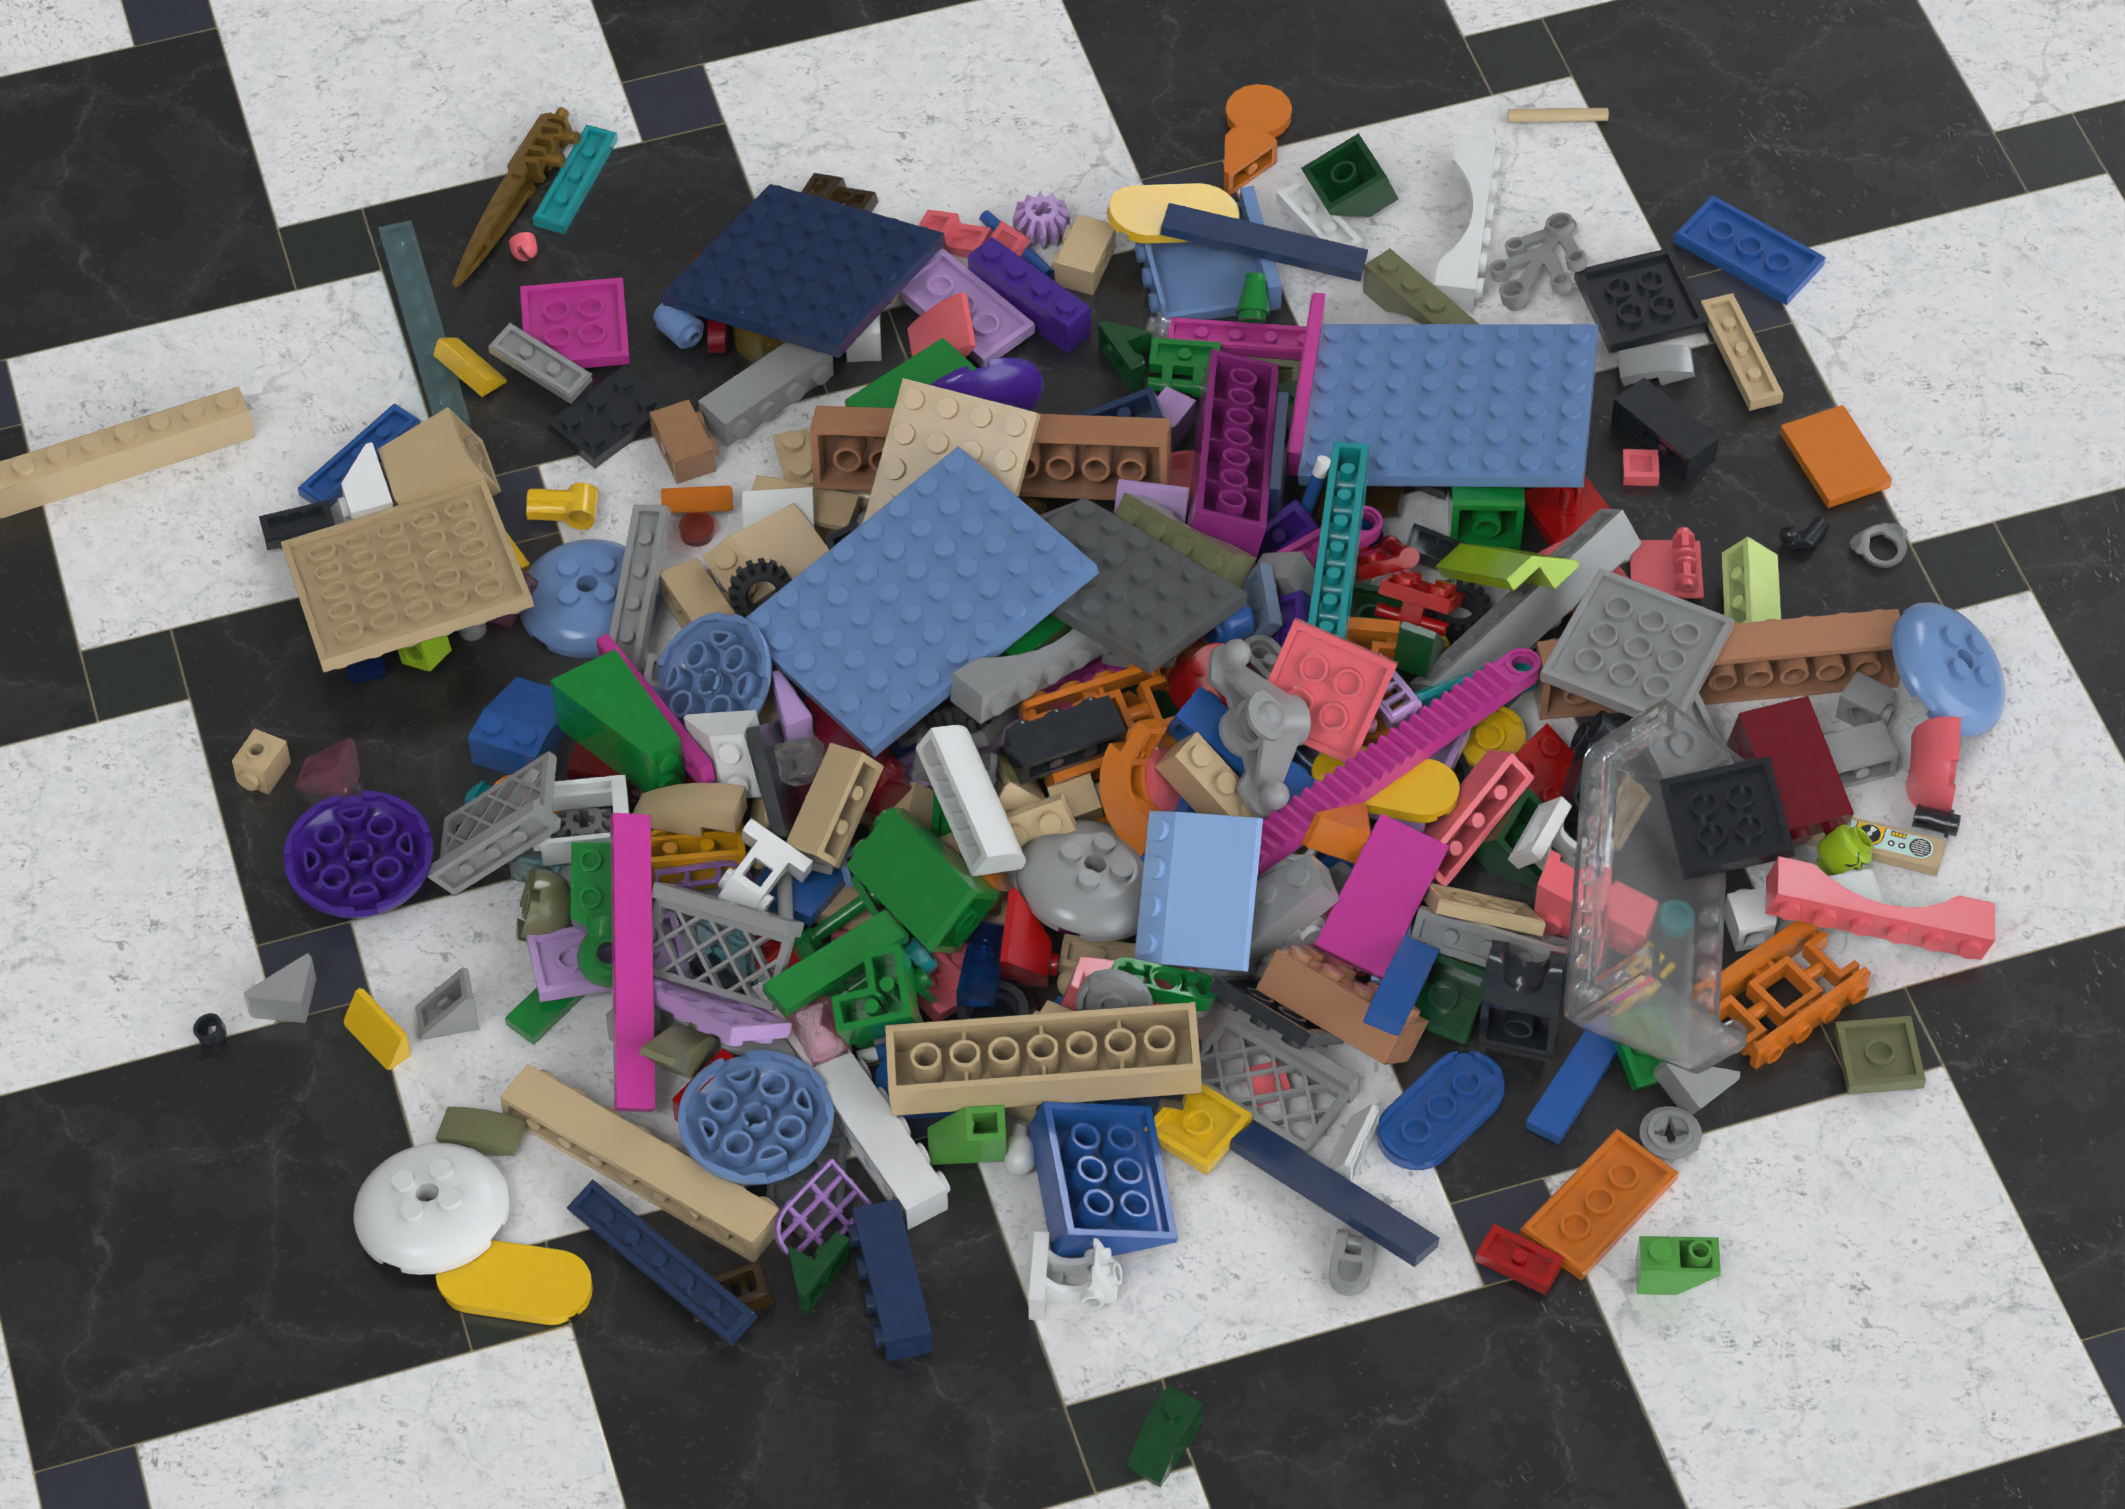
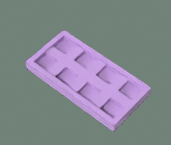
[653,976,792,1046]

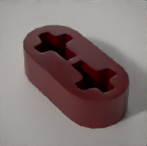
[708,319,728,354]

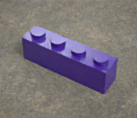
[968,237,1091,354]

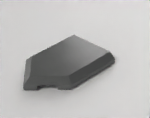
[766,1137,848,1240]

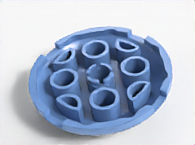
[519,539,661,658]
[1892,602,2005,737]
[651,612,772,730]
[678,1050,834,1185]

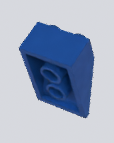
[468,677,566,777]

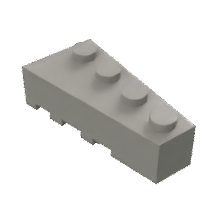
[1196,853,1340,998]

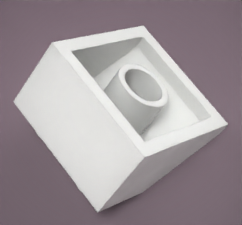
[684,710,762,798]

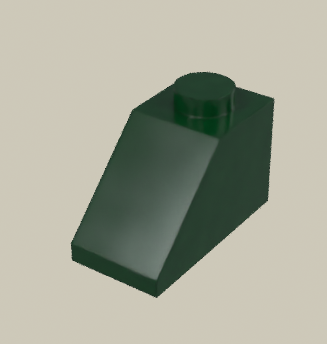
[1126,1385,1203,1488]

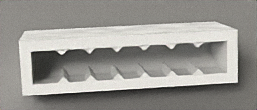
[916,725,1026,876]

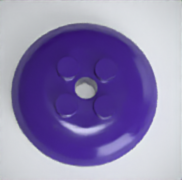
[930,358,1044,412]
[283,791,434,918]

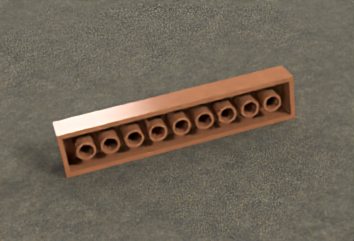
[810,406,1172,500]
[1533,609,1901,720]

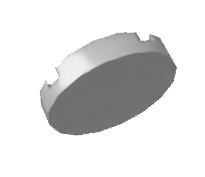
[1076,969,1153,1011]

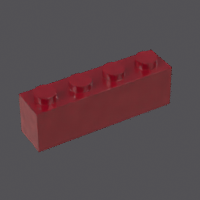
[802,696,912,816]

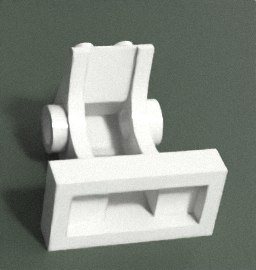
[1508,796,1612,880]
[718,819,813,911]
[1028,1231,1123,1320]

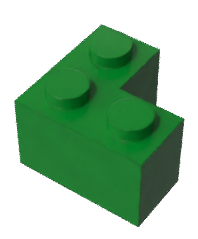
[831,943,921,1045]

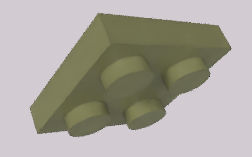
[1834,1016,1926,1095]

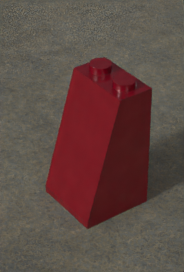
[1726,696,1854,846]

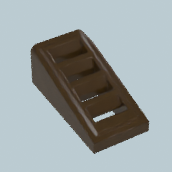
[692,1261,776,1325]

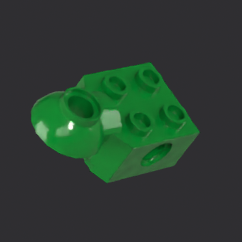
[570,842,613,988]

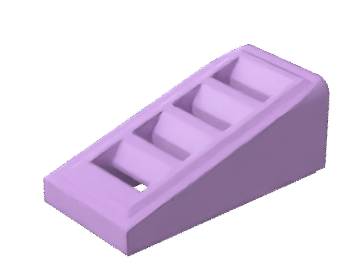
[1377,653,1422,730]
[772,670,814,751]

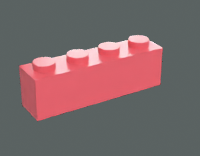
[1423,750,1535,886]

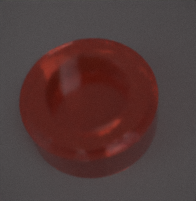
[679,512,715,547]

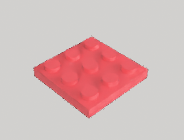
[1268,617,1398,763]

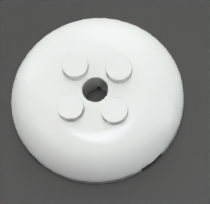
[353,1143,510,1275]

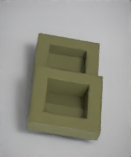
[435,1107,526,1156]

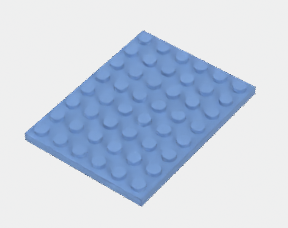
[1298,324,1599,487]
[746,446,1099,757]

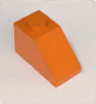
[1224,119,1277,196]

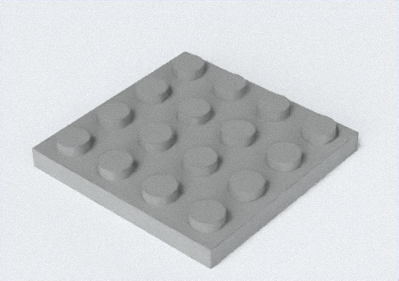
[1540,568,1735,734]

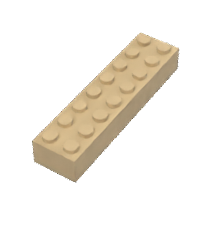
[885,1002,1202,1116]

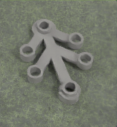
[1489,212,1587,311]

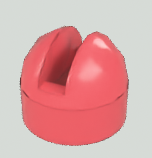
[509,232,537,262]

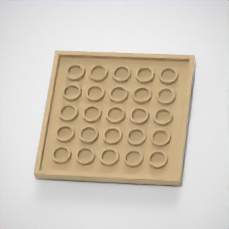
[281,479,534,672]

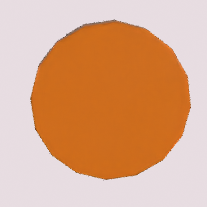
[1225,84,1292,138]

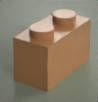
[649,399,719,484]

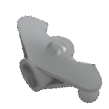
[1208,638,1311,819]

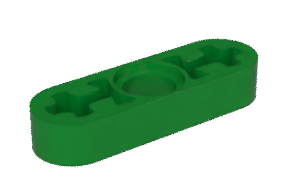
[1111,957,1217,1012]

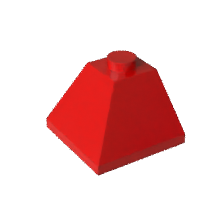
[1000,888,1059,988]

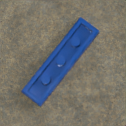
[298,403,420,507]
[1363,935,1440,1036]
[1525,1010,1618,1145]

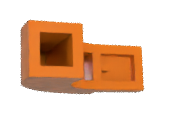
[1100,718,1167,856]

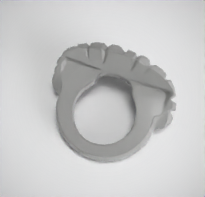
[1850,523,1908,568]

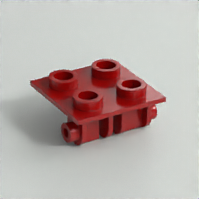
[1514,723,1595,803]

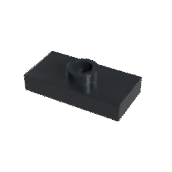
[259,500,335,550]
[1406,523,1467,582]

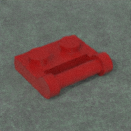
[1355,535,1420,581]

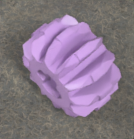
[1013,191,1070,249]

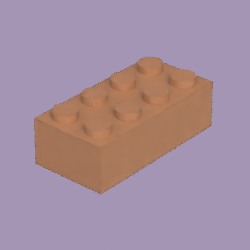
[1256,945,1429,1065]

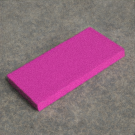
[1314,813,1449,980]

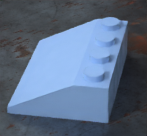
[1134,811,1263,972]

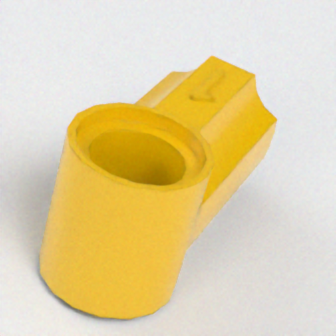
[526,482,599,530]

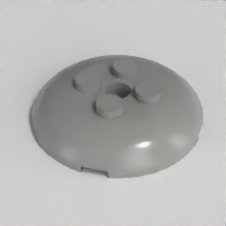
[1016,820,1144,942]

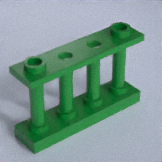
[793,876,937,1050]

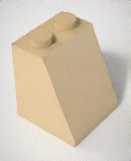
[377,407,501,506]

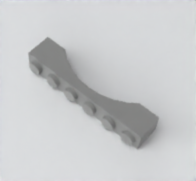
[950,628,1111,724]

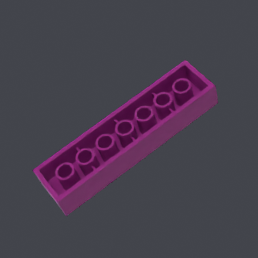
[1187,349,1279,562]

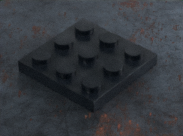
[1574,247,1708,353]
[1659,756,1795,881]
[1208,975,1344,1050]

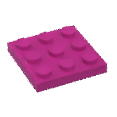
[520,277,630,368]

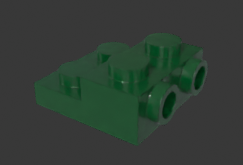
[1414,953,1486,1047]

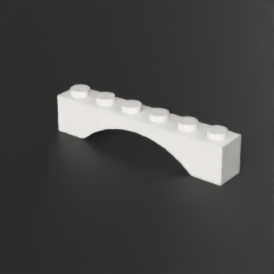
[1434,134,1502,312]

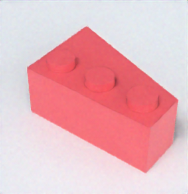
[1534,850,1657,958]

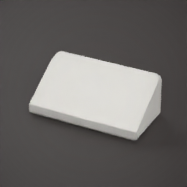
[1326,1104,1379,1182]

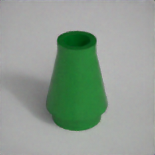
[1236,272,1270,324]

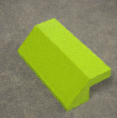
[1435,543,1580,590]

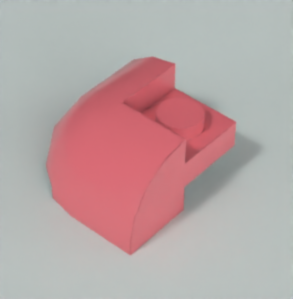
[1905,716,1961,812]

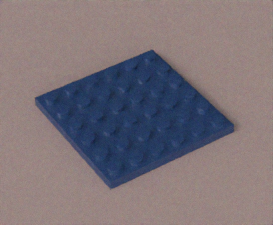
[661,184,945,358]

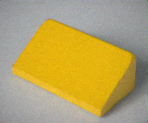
[433,338,507,397]
[344,988,411,1070]

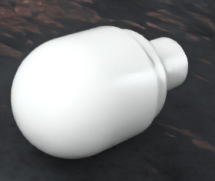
[1004,1124,1035,1176]

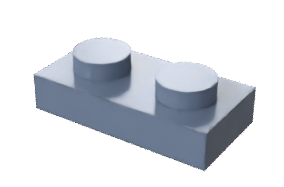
[1242,562,1283,637]

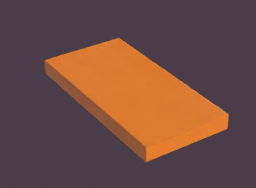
[1519,1129,1679,1280]

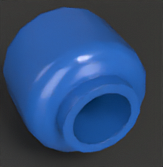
[1202,604,1255,644]

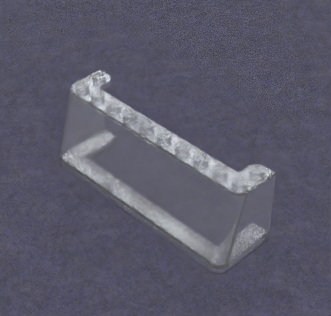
[1564,698,1747,1074]

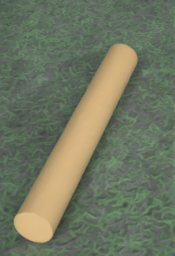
[1507,108,1609,122]

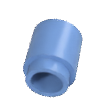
[653,303,704,349]

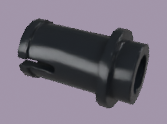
[1912,804,1961,838]

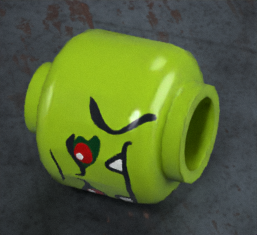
[1817,825,1874,876]

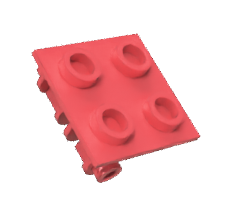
[1630,527,1704,599]

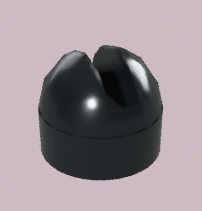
[193,1013,227,1047]

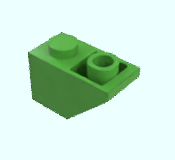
[928,1105,1007,1165]
[1635,1236,1721,1295]

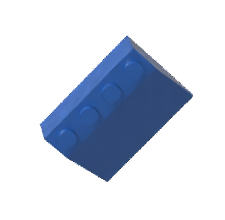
[1028,1102,1178,1258]

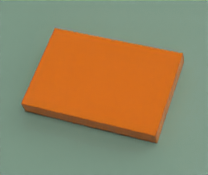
[1779,405,1892,508]

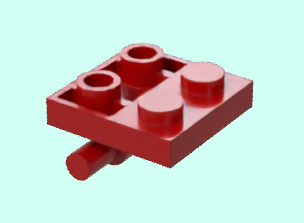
[1374,569,1465,637]

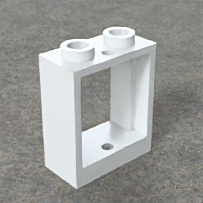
[533,775,629,866]

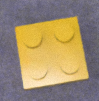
[1144,1083,1252,1176]

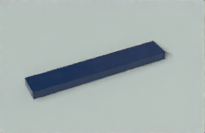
[1160,203,1368,282]
[1229,1120,1440,1267]
[567,1179,758,1347]

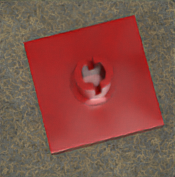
[1524,475,1610,546]

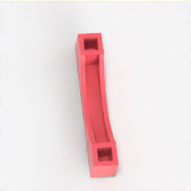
[1765,856,1995,960]

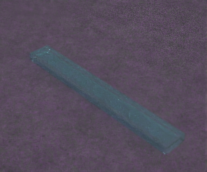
[378,220,471,428]

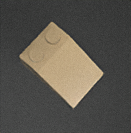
[702,502,829,606]

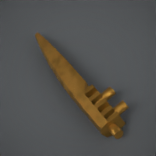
[452,107,581,287]

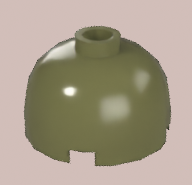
[516,867,572,942]

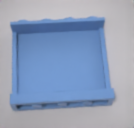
[1135,186,1282,327]

